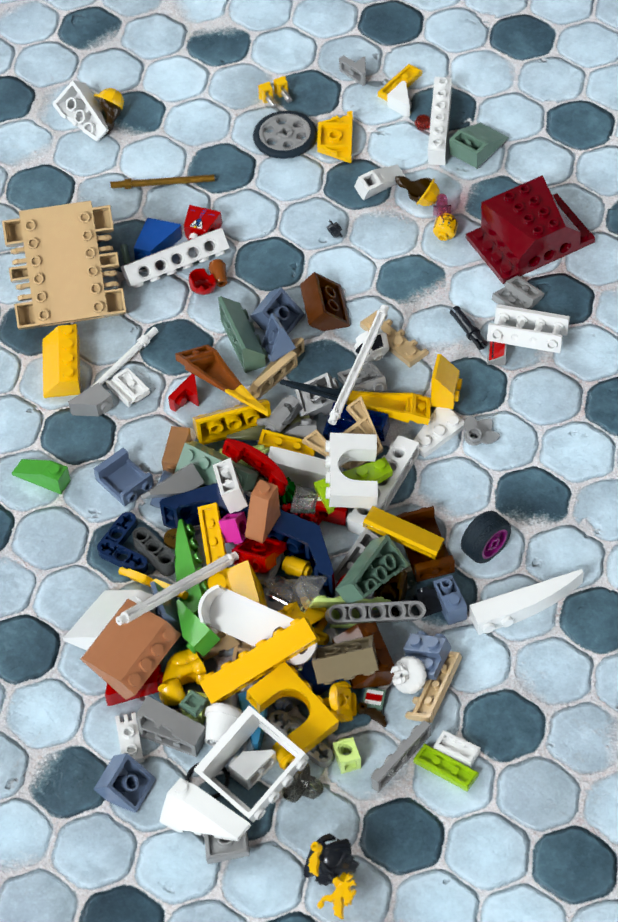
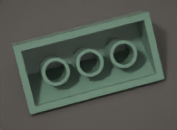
[218,296,268,373]

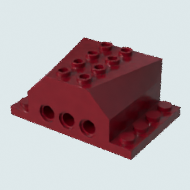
[466,175,595,284]

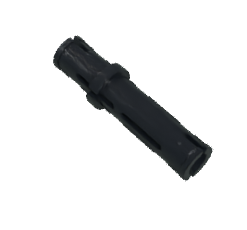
[450,306,488,350]

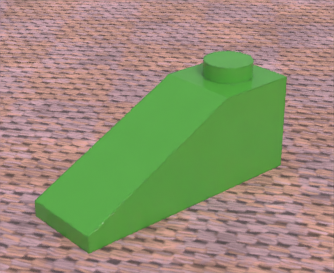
[12,459,71,494]
[176,599,220,657]

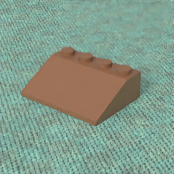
[80,599,181,699]

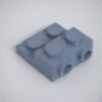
[403,631,451,680]

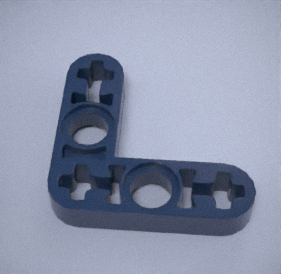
[97,512,148,574]

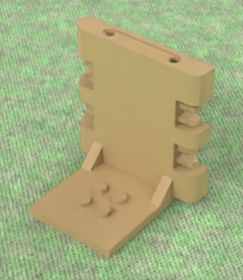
[2,201,127,330]

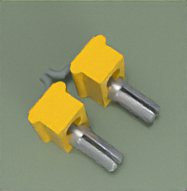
[258,76,292,109]

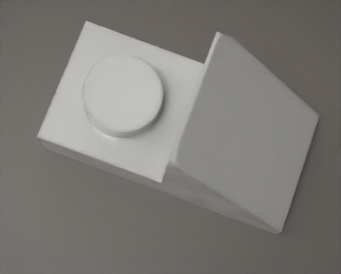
[339,55,366,86]

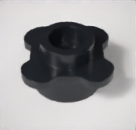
[326,220,343,238]

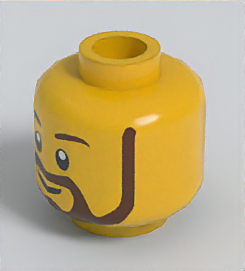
[433,213,458,241]

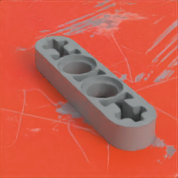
[269,710,333,768]

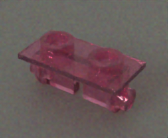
[433,194,451,216]

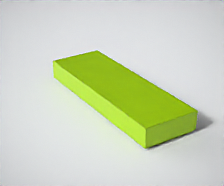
[413,743,478,792]

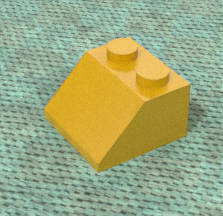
[431,354,462,409]

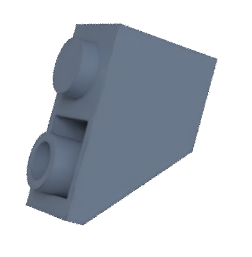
[433,575,467,626]

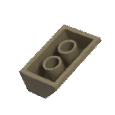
[312,635,379,685]

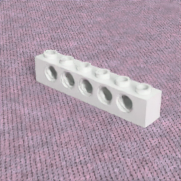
[428,77,452,165]
[120,228,229,289]
[346,435,419,535]

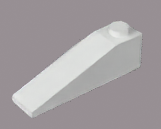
[160,778,251,841]

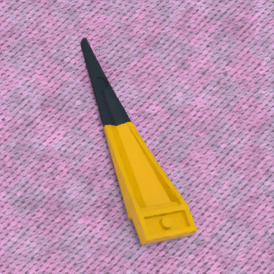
[280,379,431,425]

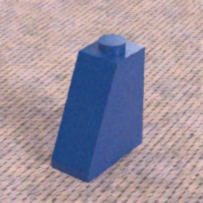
[133,218,182,260]

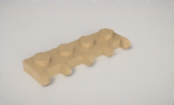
[360,311,429,367]
[405,651,462,723]

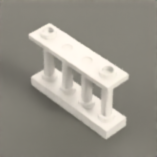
[487,304,570,353]

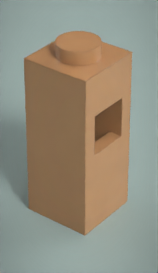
[162,426,192,474]

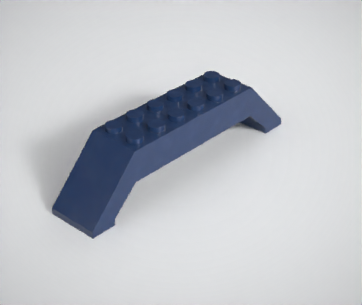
[159,483,336,598]

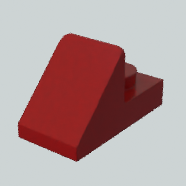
[168,374,199,412]

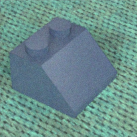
[250,287,305,334]
[94,753,156,813]

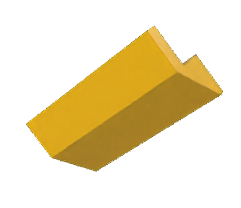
[363,506,444,559]

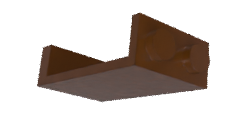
[396,506,455,582]

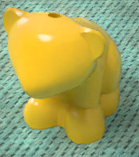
[158,648,206,706]

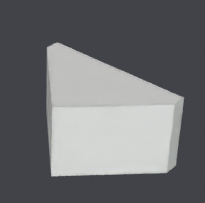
[387,81,410,117]

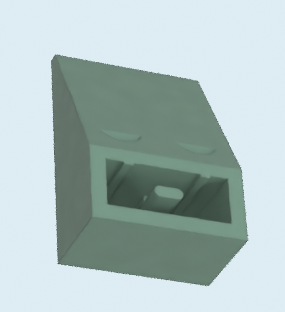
[449,122,508,169]

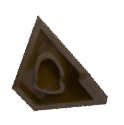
[373,571,408,617]

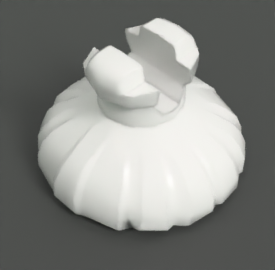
[391,656,427,694]

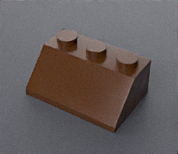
[300,272,350,331]
[332,622,395,689]

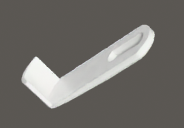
[198,585,318,665]

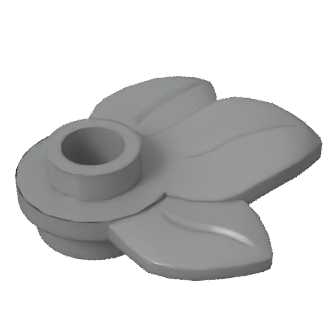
[464,415,500,446]

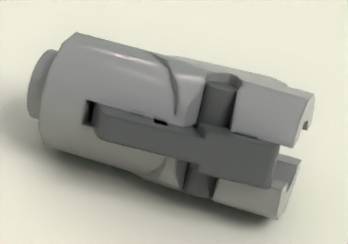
[257,395,303,433]

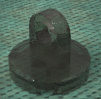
[282,763,324,803]

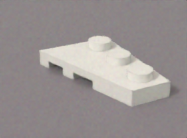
[414,407,465,458]

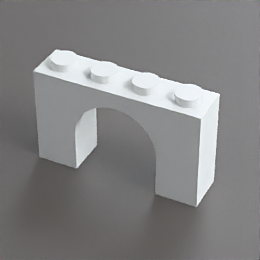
[325,433,378,508]

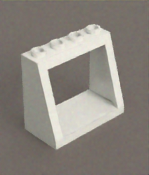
[194,706,309,823]

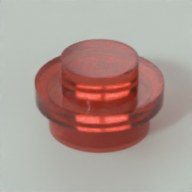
[415,115,431,130]

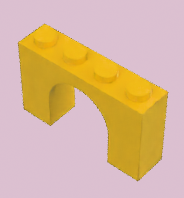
[246,661,339,754]

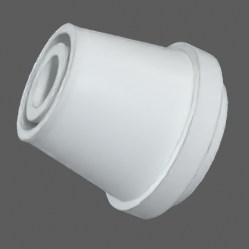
[204,703,243,747]

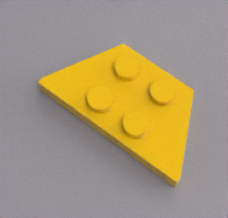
[317,111,353,163]

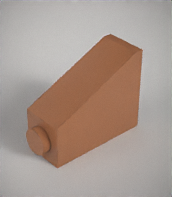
[245,480,281,543]

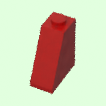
[105,664,164,706]

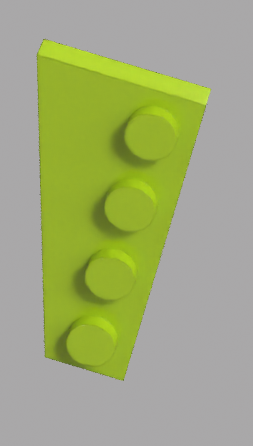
[313,457,393,514]

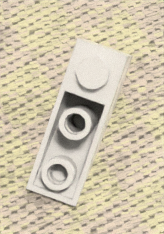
[354,164,406,201]

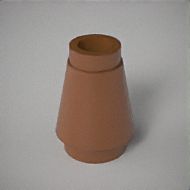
[208,259,227,287]

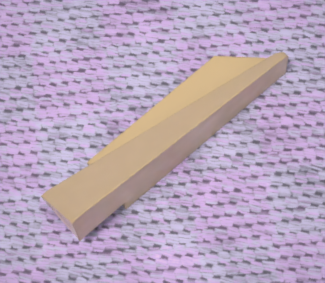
[239,337,305,404]

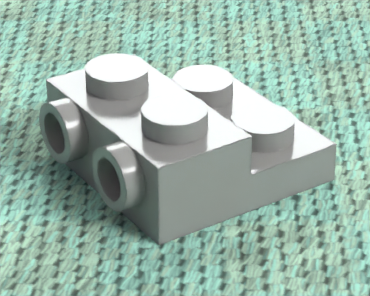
[337,361,387,392]
[295,372,339,418]

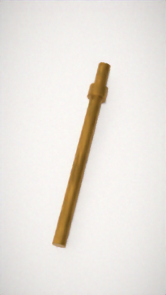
[110,175,215,189]

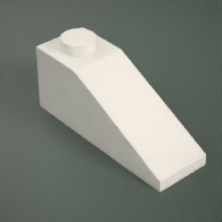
[213,458,248,514]

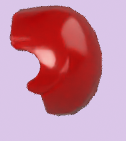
[189,268,217,295]

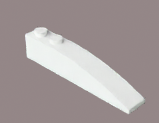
[469,569,583,635]

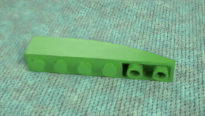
[175,519,208,618]

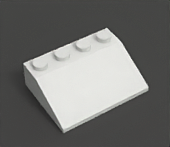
[63,590,156,650]

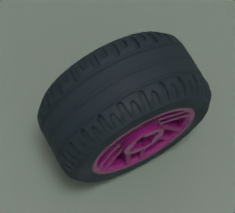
[461,511,511,564]

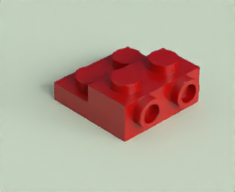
[232,537,287,573]

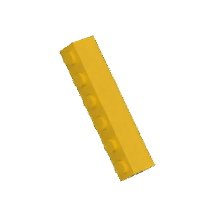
[200,617,320,704]

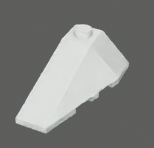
[53,80,109,142]

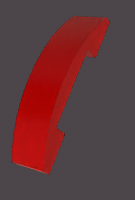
[222,438,288,496]

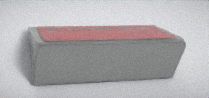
[487,341,507,365]

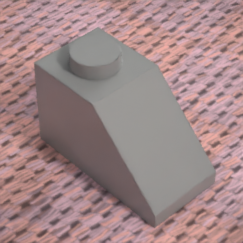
[68,382,114,417]

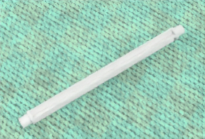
[328,305,389,425]
[115,552,239,625]

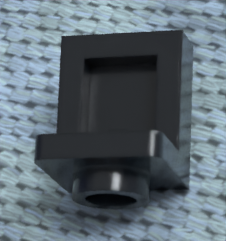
[413,586,443,617]

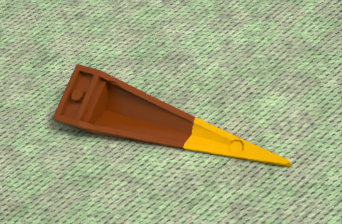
[175,344,268,416]

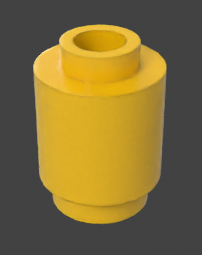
[282,555,313,577]

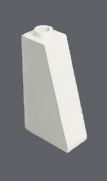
[268,446,344,488]

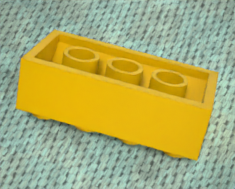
[42,324,81,398]
[192,399,271,445]

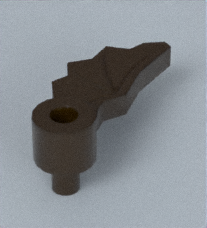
[357,702,387,727]

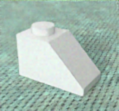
[229,749,277,790]

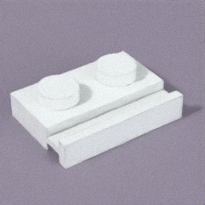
[106,368,150,408]

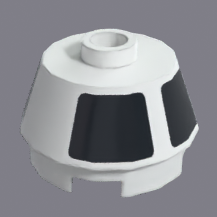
[352,328,389,362]

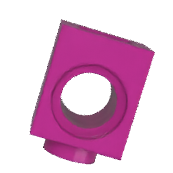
[218,512,247,544]

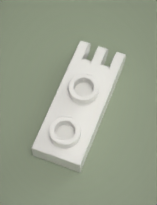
[115,712,144,763]

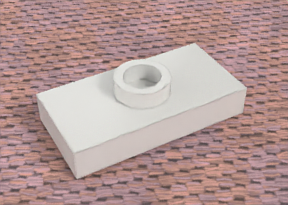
[433,730,481,767]

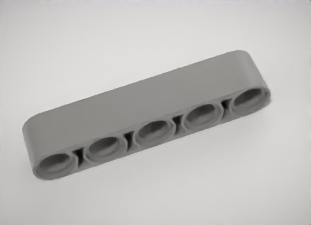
[325,601,426,625]

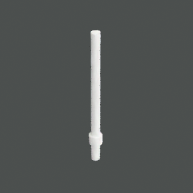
[88,327,159,389]

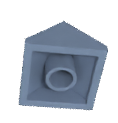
[262,312,296,362]

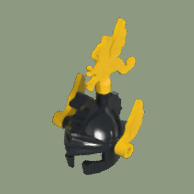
[304,833,359,920]

